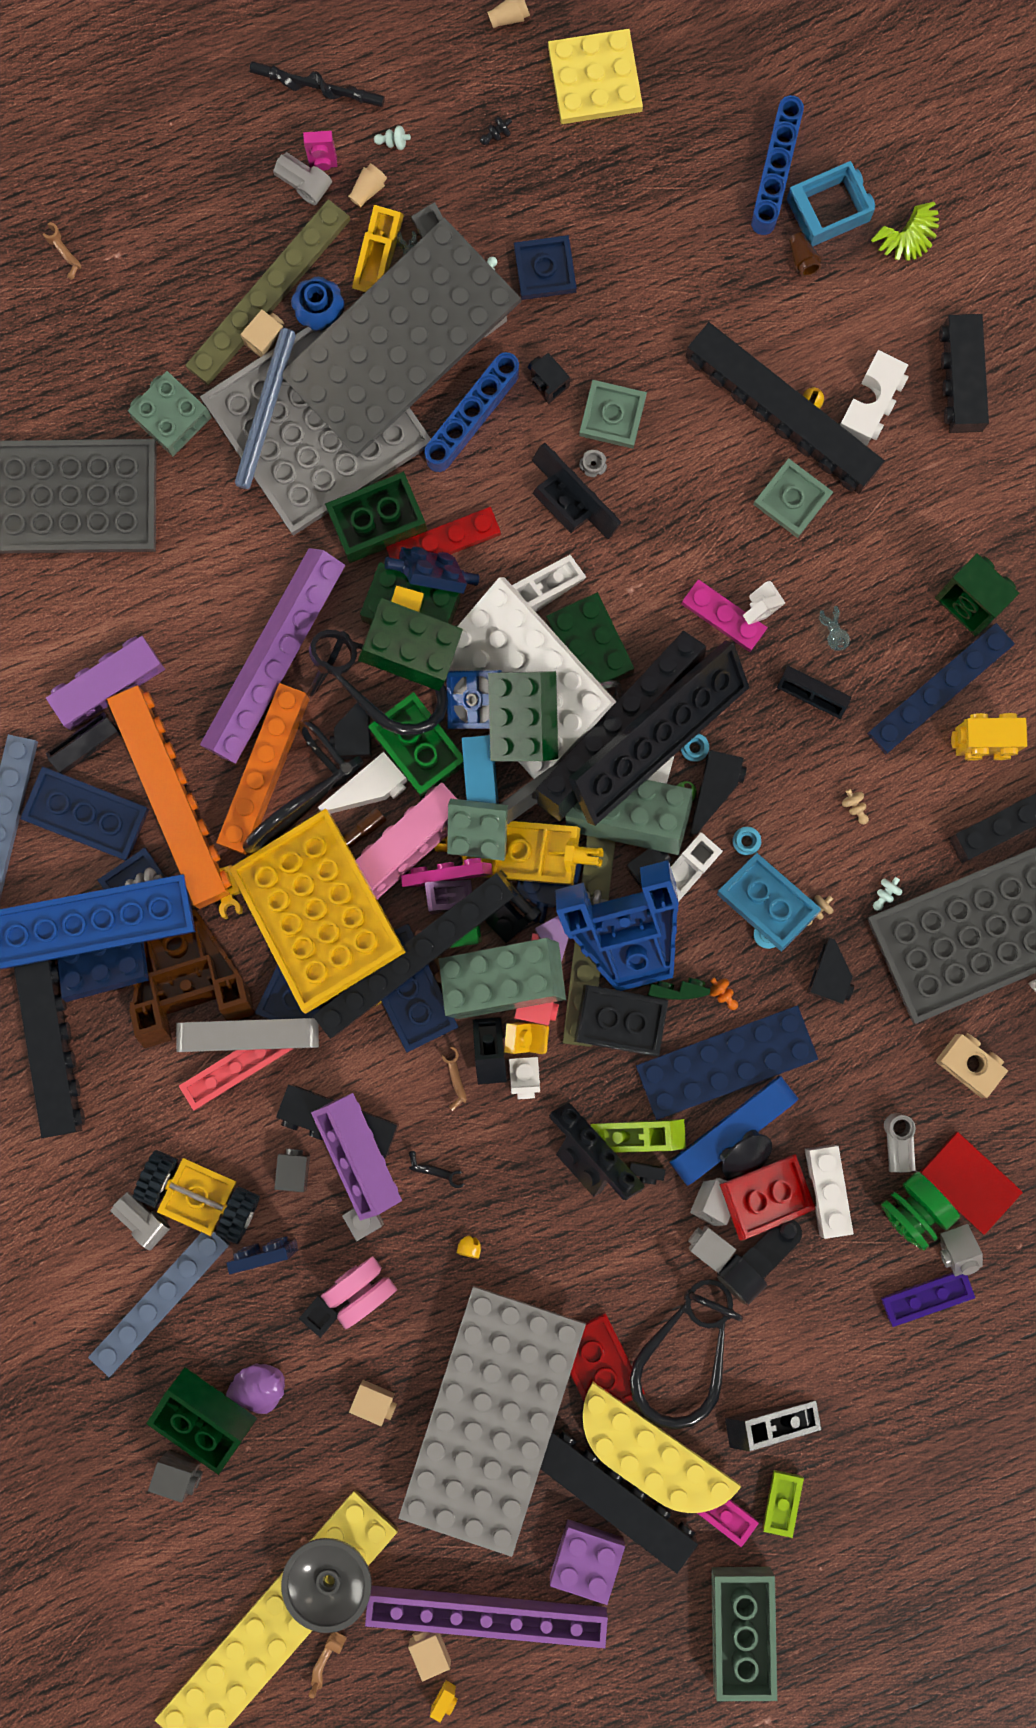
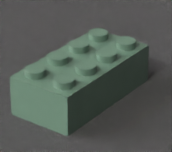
[565,780,692,855]
[439,938,566,1019]
[711,1567,777,1701]

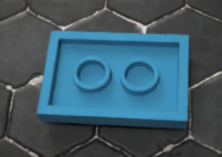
[717,853,821,952]

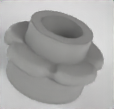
[579,450,607,477]

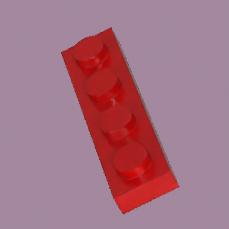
[386,507,501,559]

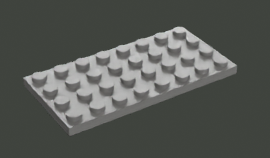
[398,1286,586,1557]

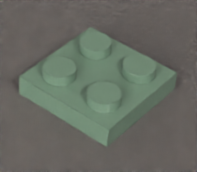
[579,380,647,449]
[753,458,833,538]
[447,798,508,861]

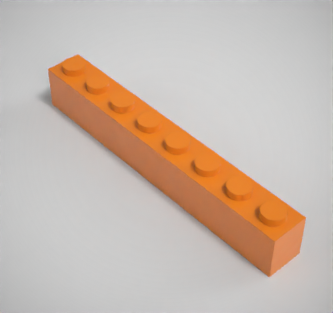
[107,685,232,909]

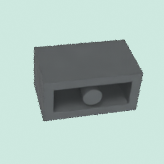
[148,1450,203,1503]

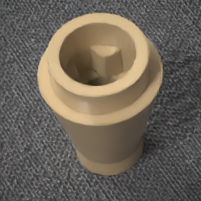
[487,0,530,28]
[348,163,387,208]

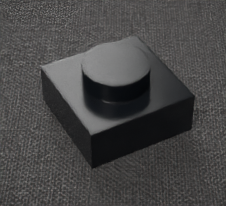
[299,1295,338,1338]

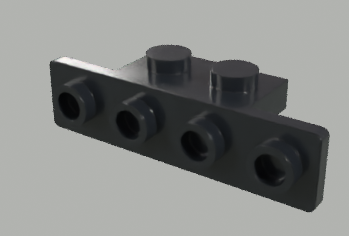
[532,443,621,539]
[549,1103,645,1200]

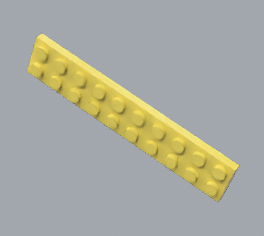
[155,1490,398,1728]

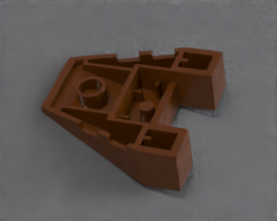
[129,909,255,1048]

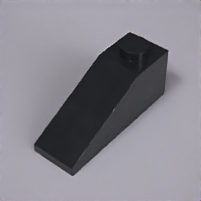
[689,750,747,838]
[725,1400,821,1451]

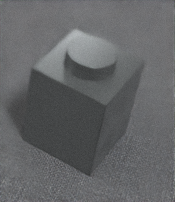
[274,1148,310,1192]

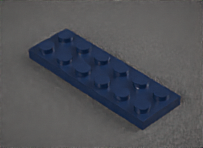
[635,1005,819,1120]

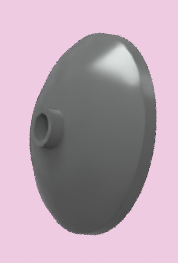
[281,1538,372,1633]

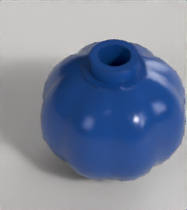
[291,276,345,331]

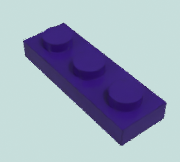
[881,1272,975,1327]

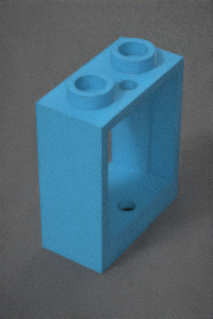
[787,161,875,246]
[462,735,499,804]

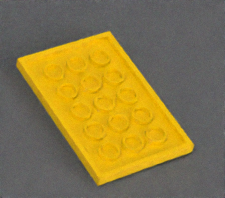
[229,809,406,1014]

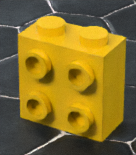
[951,713,1027,761]

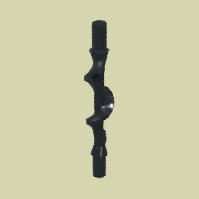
[250,61,385,107]

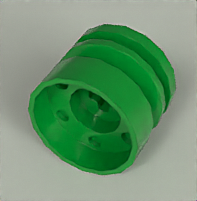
[880,1171,960,1252]

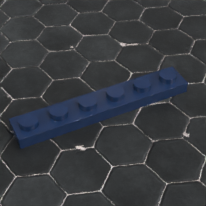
[867,623,1015,755]

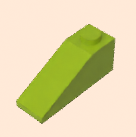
[591,1119,686,1152]

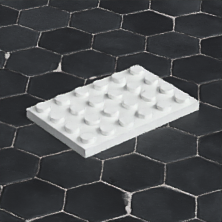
[449,577,616,779]

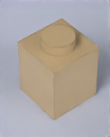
[240,310,284,357]
[349,1380,397,1426]
[408,1631,451,1682]

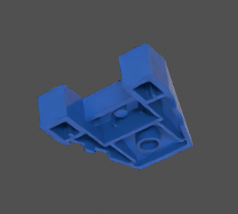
[555,860,679,991]

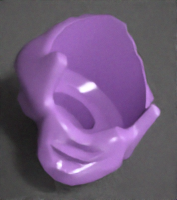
[226,1363,285,1414]

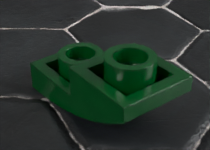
[647,977,711,1000]

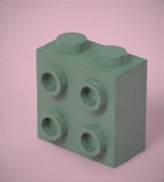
[127,371,212,457]

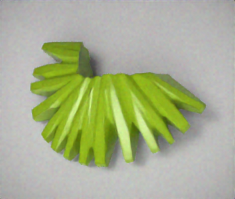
[871,202,939,261]

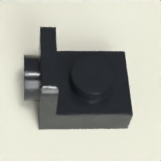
[628,1161,666,1185]

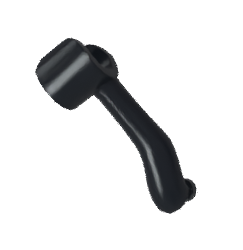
[408,1151,465,1188]

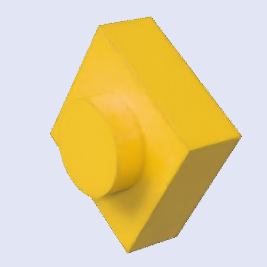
[430,1680,458,1722]

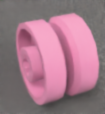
[321,1256,397,1330]

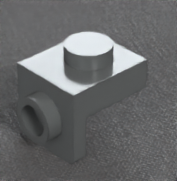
[410,202,443,239]

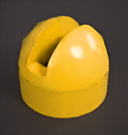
[803,387,824,409]
[456,1236,481,1259]

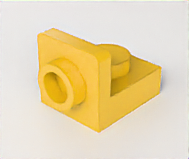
[504,1022,549,1054]

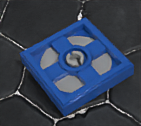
[446,670,502,729]

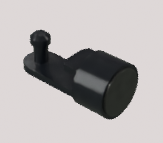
[716,1220,802,1306]

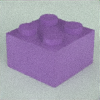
[550,1519,625,1605]

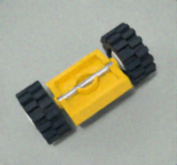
[133,1150,260,1244]

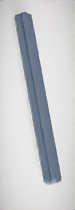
[235,328,296,489]

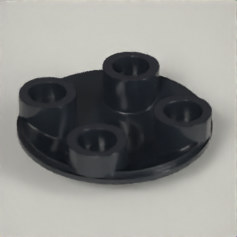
[720,1130,772,1180]

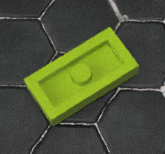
[762,1470,804,1538]

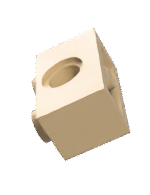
[935,1033,1008,1098]

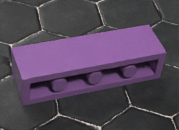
[46,636,165,731]
[311,1093,402,1221]

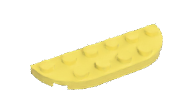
[583,1382,741,1513]

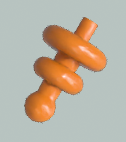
[709,978,738,1010]

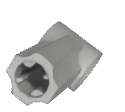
[273,152,332,205]
[884,1113,916,1173]
[110,1192,171,1251]

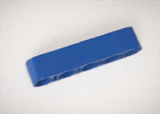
[751,95,804,235]
[425,352,519,472]
[669,1075,799,1186]

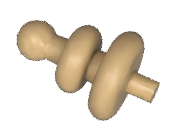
[842,789,869,825]
[807,895,834,926]

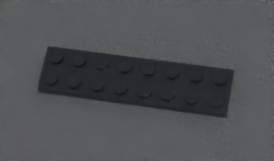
[568,640,750,826]

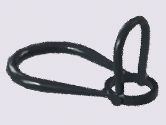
[307,630,448,736]
[243,720,364,853]
[629,1279,743,1430]

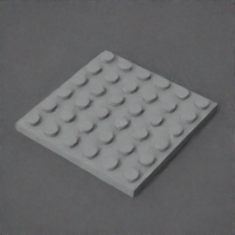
[200,311,431,536]

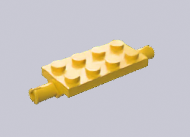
[434,821,604,885]

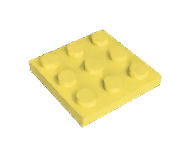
[548,29,643,124]

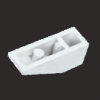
[512,555,586,612]
[318,752,408,814]

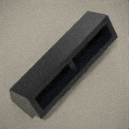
[777,666,852,719]
[46,712,121,775]

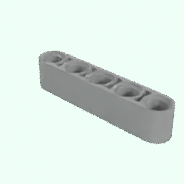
[176,1018,319,1052]

